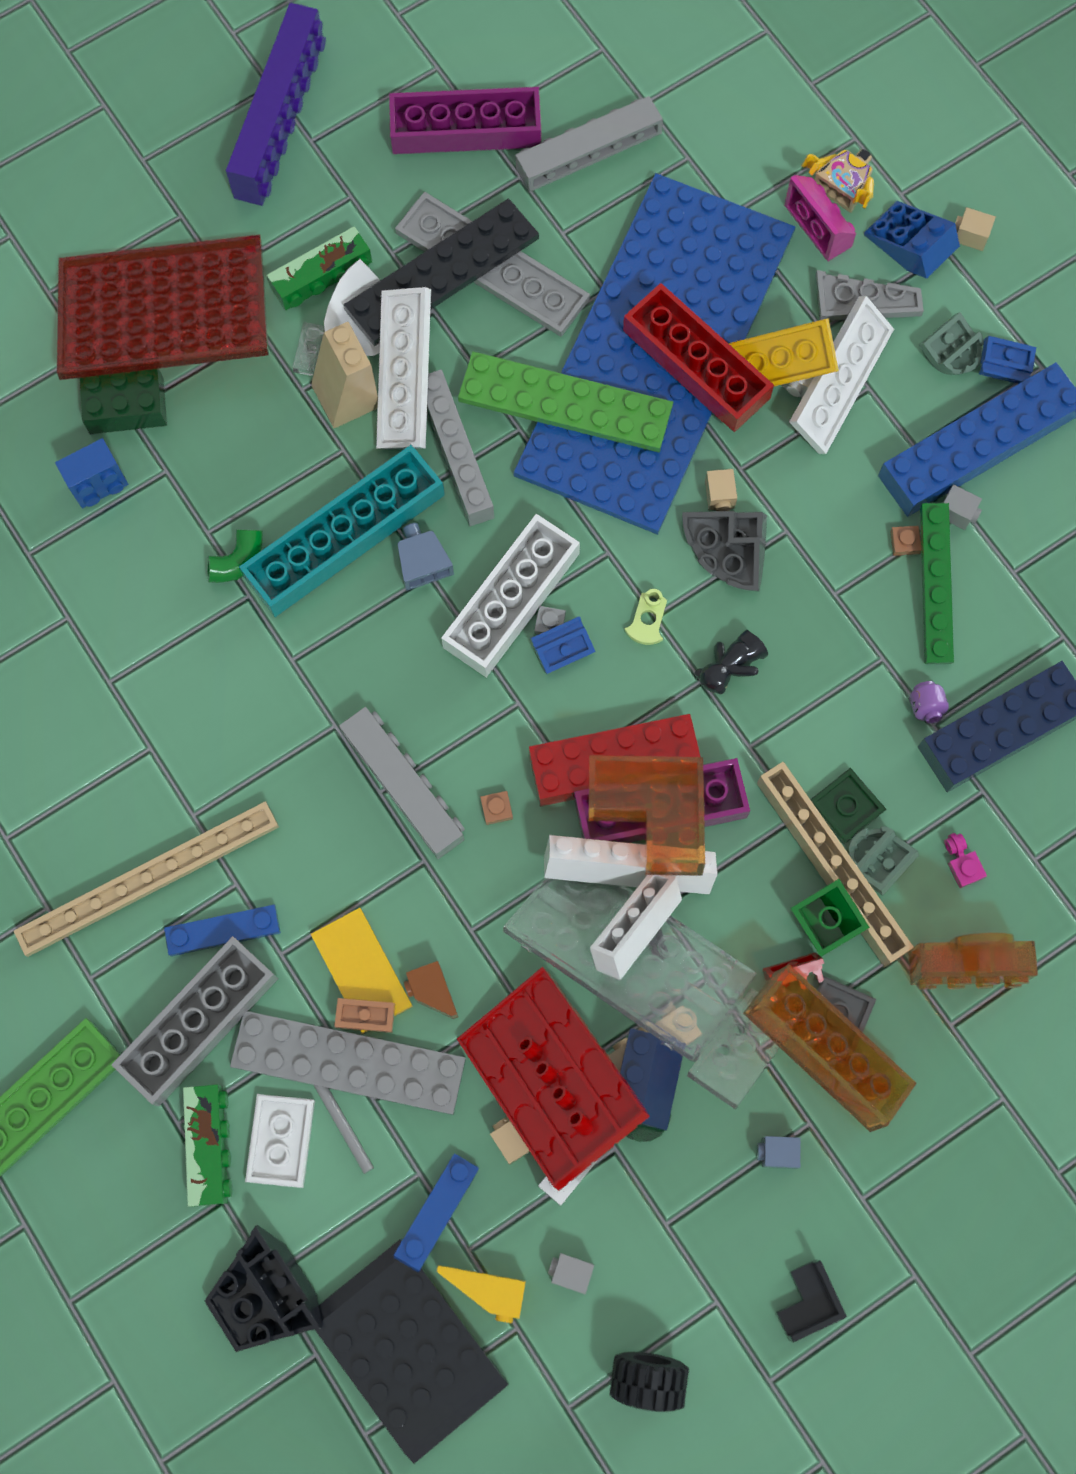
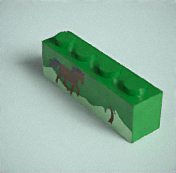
[267,226,372,311]
[183,1084,232,1207]

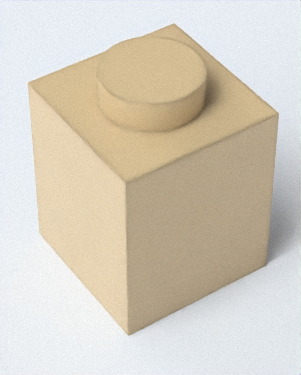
[955,207,996,251]
[705,469,737,511]

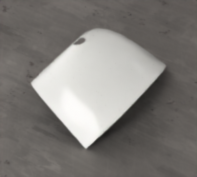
[324,259,381,356]

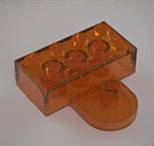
[908,933,1038,990]

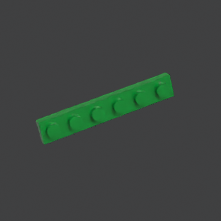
[920,503,954,664]

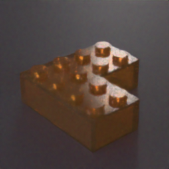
[588,755,705,876]

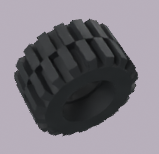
[609,1352,689,1412]

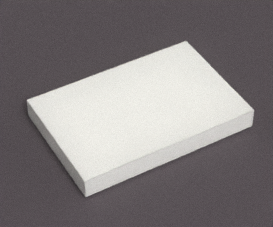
[245,1094,315,1188]

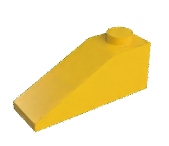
[437,1265,526,1323]

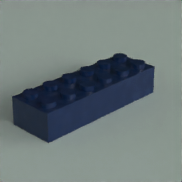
[918,661,1076,793]

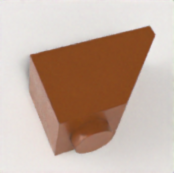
[404,961,458,1019]

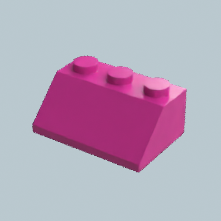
[784,175,856,262]

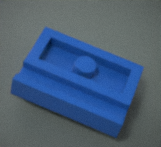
[979,336,1036,384]
[530,616,596,674]

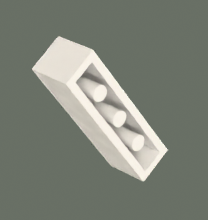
[590,869,682,980]

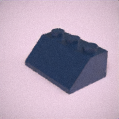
[620,1028,685,1131]

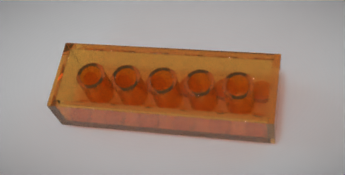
[743,964,917,1132]

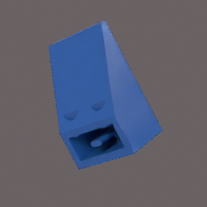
[864,201,960,279]

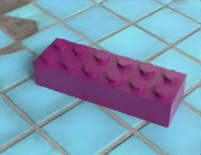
[389,87,541,154]
[574,758,750,843]

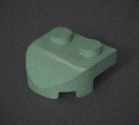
[919,312,984,375]
[849,826,919,895]

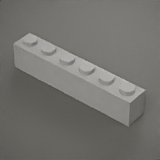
[515,96,663,192]
[427,369,494,526]
[339,707,465,859]

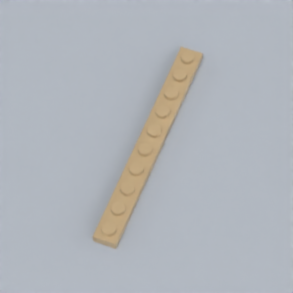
[14,801,279,957]

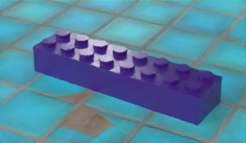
[226,2,326,206]

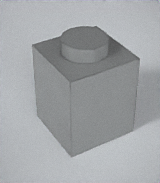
[944,484,982,530]
[548,1253,594,1294]

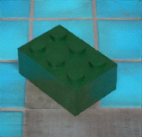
[79,365,167,434]

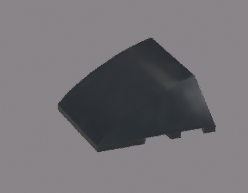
[204,1225,322,1352]

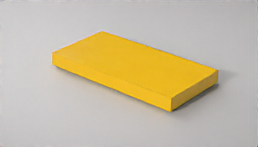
[728,319,839,387]
[311,908,413,1034]

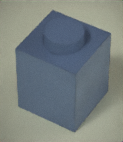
[757,1136,800,1169]

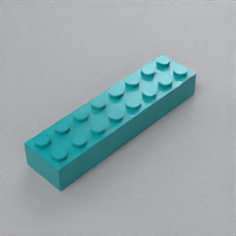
[239,445,445,617]

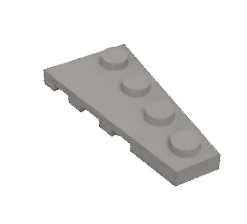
[815,270,924,321]

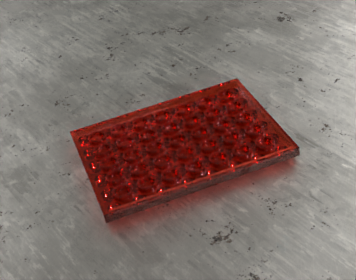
[57,235,269,380]

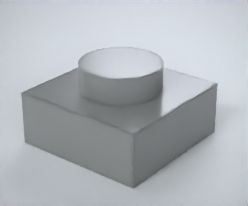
[534,606,566,635]

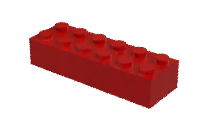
[623,283,774,432]
[529,714,702,807]

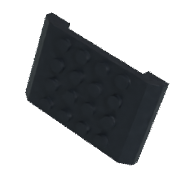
[315,1239,509,1464]

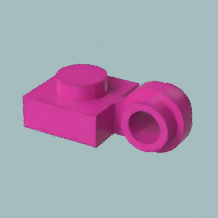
[944,833,987,888]

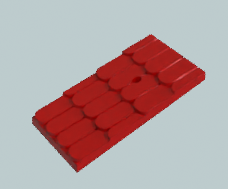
[457,967,650,1191]

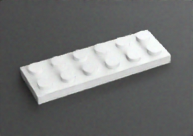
[376,287,431,450]
[789,296,894,454]

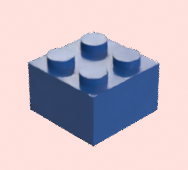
[55,438,129,509]

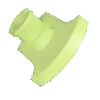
[624,589,667,645]

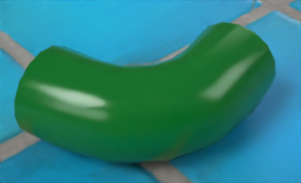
[207,530,263,583]

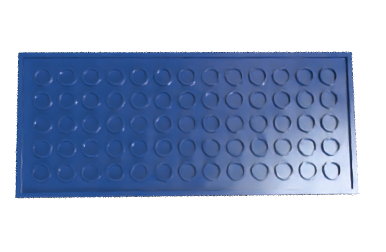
[514,173,796,535]

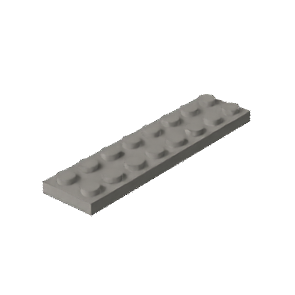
[395,192,590,337]
[230,1011,466,1115]

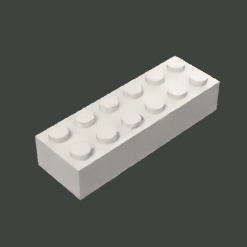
[441,514,580,678]

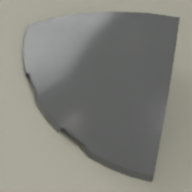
[682,511,767,591]

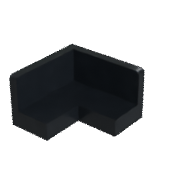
[776,1260,847,1343]

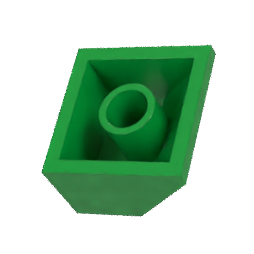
[791,879,870,957]

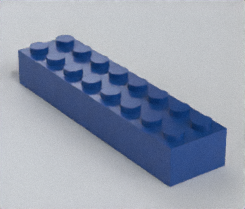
[878,362,1076,517]

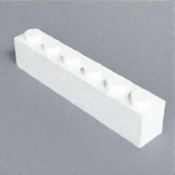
[544,835,717,895]

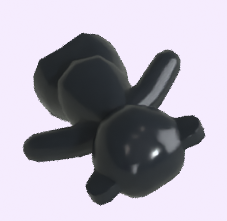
[695,630,768,695]

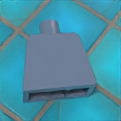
[397,523,454,591]

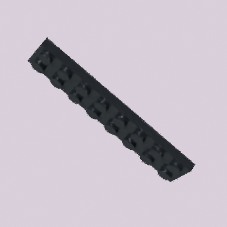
[343,198,539,347]

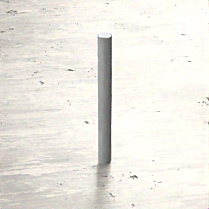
[314,1085,374,1174]

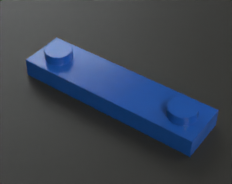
[164,905,281,956]
[393,1153,479,1273]

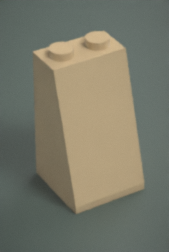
[311,322,378,429]

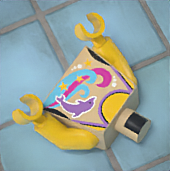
[801,149,874,213]

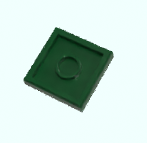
[810,767,886,845]

